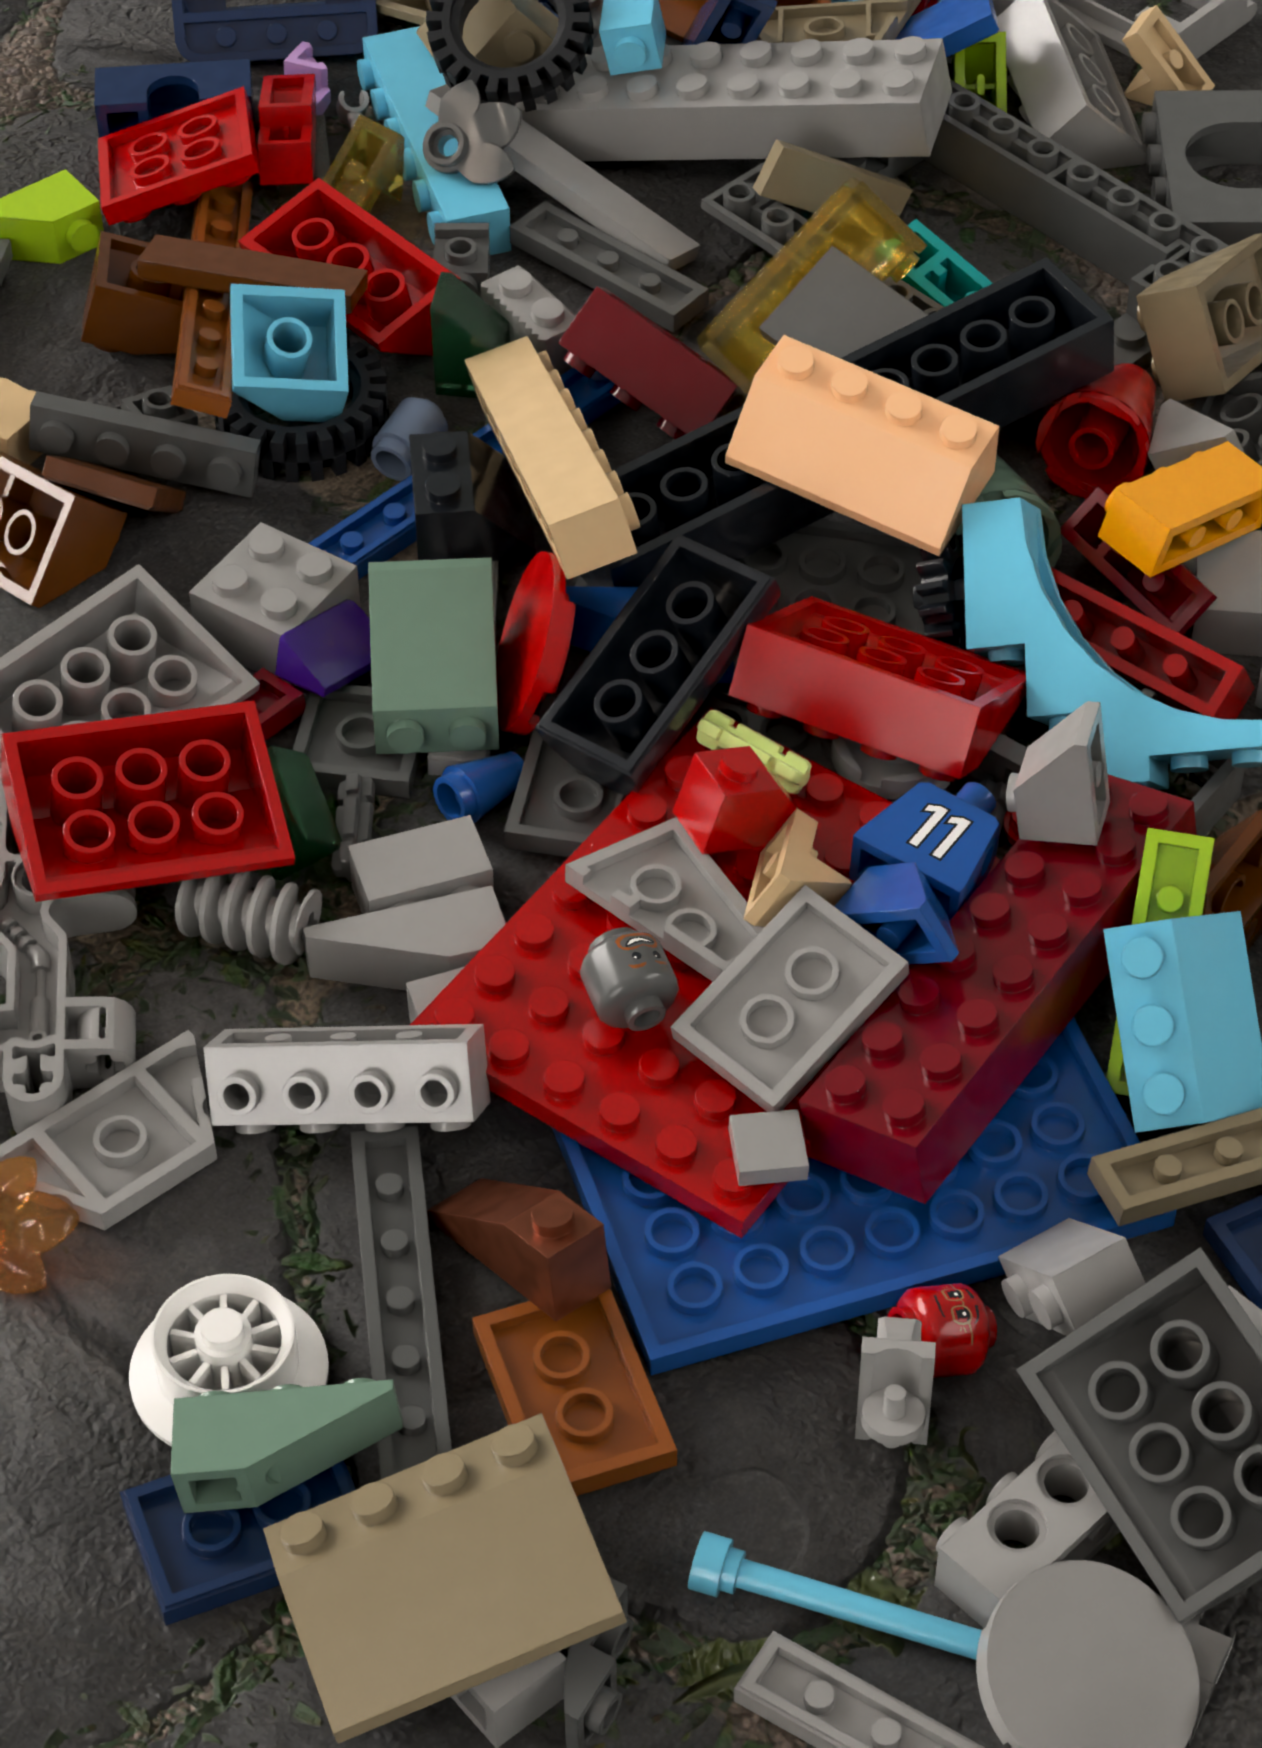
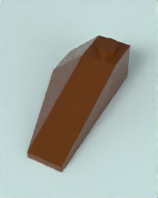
[81,231,185,355]
[0,451,128,608]

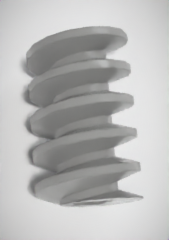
[175,871,322,965]

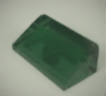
[267,745,342,880]

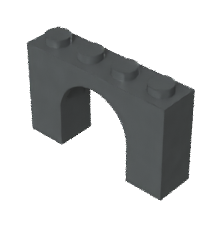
[1142,90,1262,246]

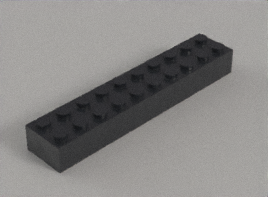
[580,257,1114,587]

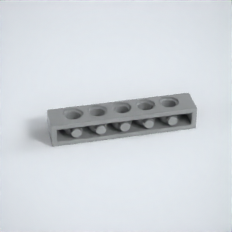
[934,1285,1262,1628]

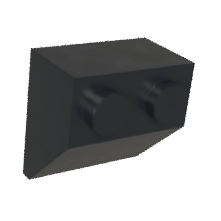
[409,431,536,561]

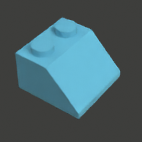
[230,284,349,422]

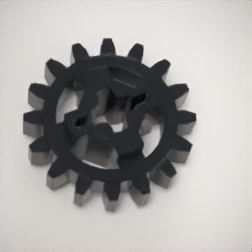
[913,533,973,653]

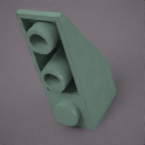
[170,1378,403,1513]

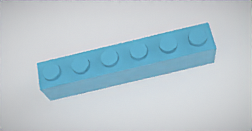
[357,26,511,255]

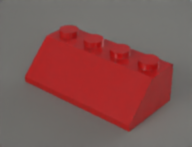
[238,178,473,356]

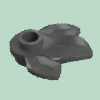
[423,79,522,185]

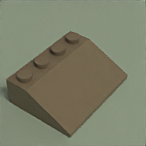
[263,1413,627,1744]

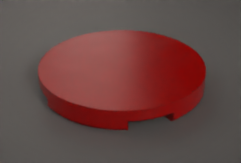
[496,551,576,735]

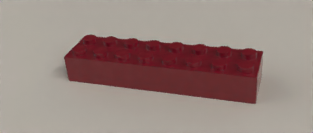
[799,774,1197,1204]

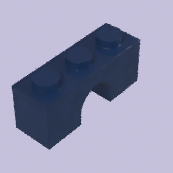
[94,59,256,138]

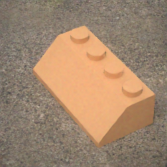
[725,335,999,556]

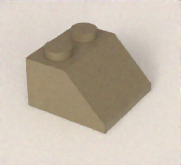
[416,0,559,68]

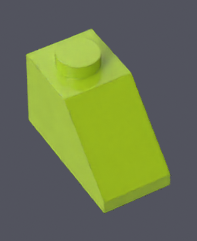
[0,169,104,264]

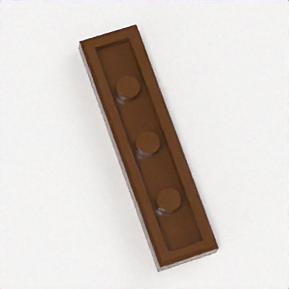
[137,234,368,314]

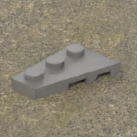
[565,817,764,982]

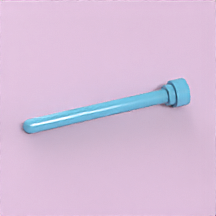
[688,1531,982,1660]

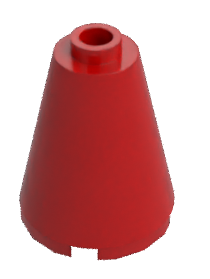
[1035,363,1156,499]

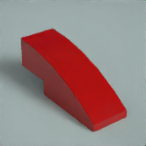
[257,74,316,185]

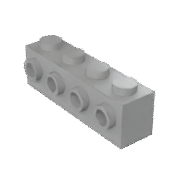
[203,1024,491,1134]

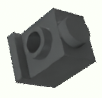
[434,223,491,307]

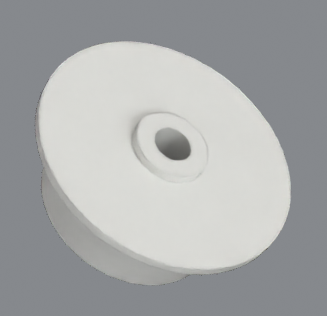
[129,1274,329,1447]

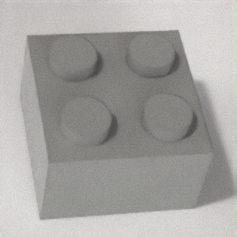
[189,522,361,687]

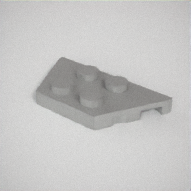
[0,1030,217,1231]

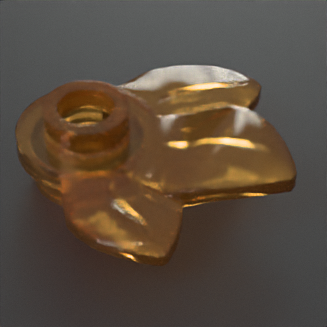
[0,1156,80,1294]

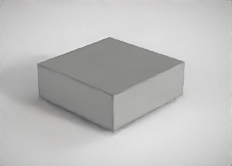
[728,1109,809,1186]

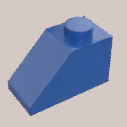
[834,862,959,965]

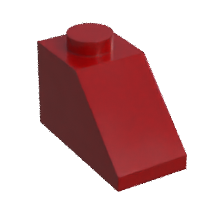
[673,746,800,855]

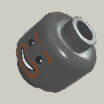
[580,927,679,1031]

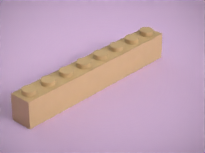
[464,336,641,580]

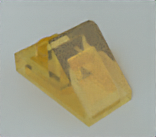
[323,114,405,213]

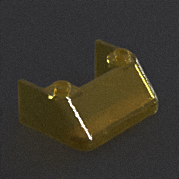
[697,177,928,395]

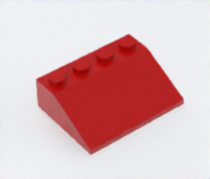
[728,596,1026,782]
[1,700,295,902]

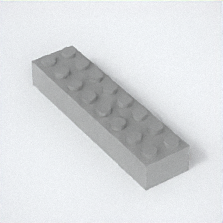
[515,36,952,161]

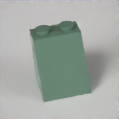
[368,557,500,754]

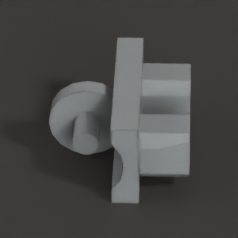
[855,1317,936,1448]

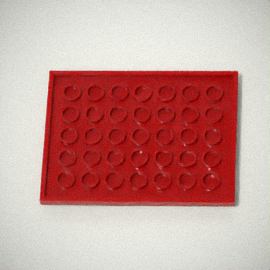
[410,708,1001,1239]

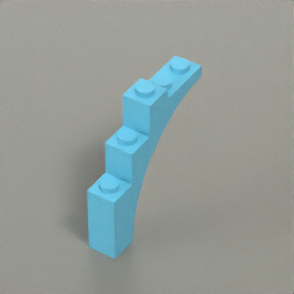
[962,497,1262,790]

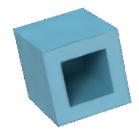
[599,0,666,76]

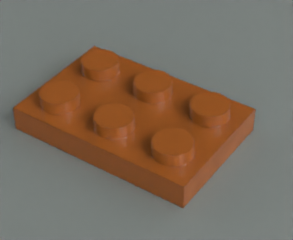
[472,1288,677,1496]

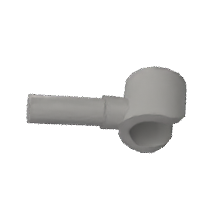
[336,90,369,154]

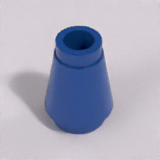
[433,751,524,823]

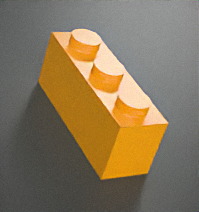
[1098,441,1262,577]

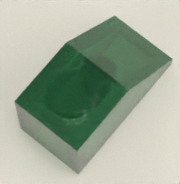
[430,272,510,399]

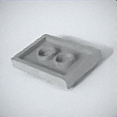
[671,885,909,1112]

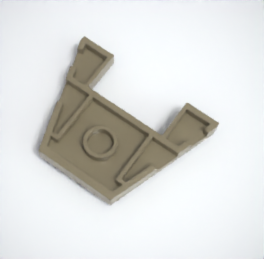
[756,0,921,43]

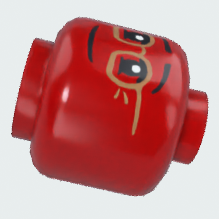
[887,1283,997,1378]

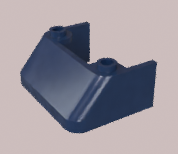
[172,0,378,62]

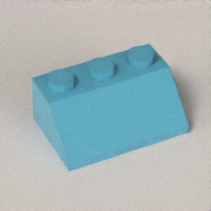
[1103,911,1262,1133]

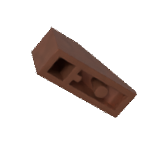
[427,1178,611,1322]

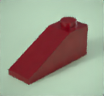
[1060,487,1218,635]

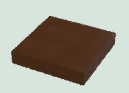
[41,455,187,513]

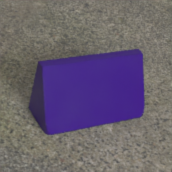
[275,599,371,697]

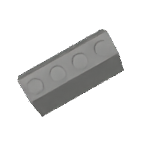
[997,0,1147,169]

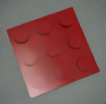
[98,86,260,226]

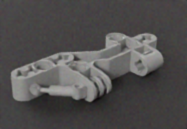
[0,768,137,1134]

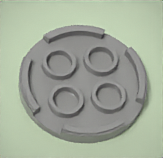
[976,1560,1200,1748]

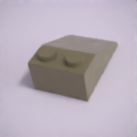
[1136,233,1262,401]

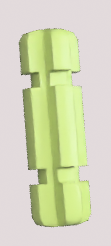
[696,710,812,794]

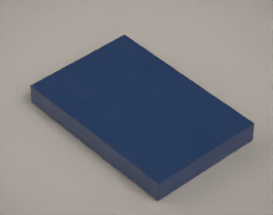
[120,1460,356,1626]

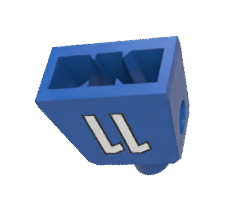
[849,782,1001,921]

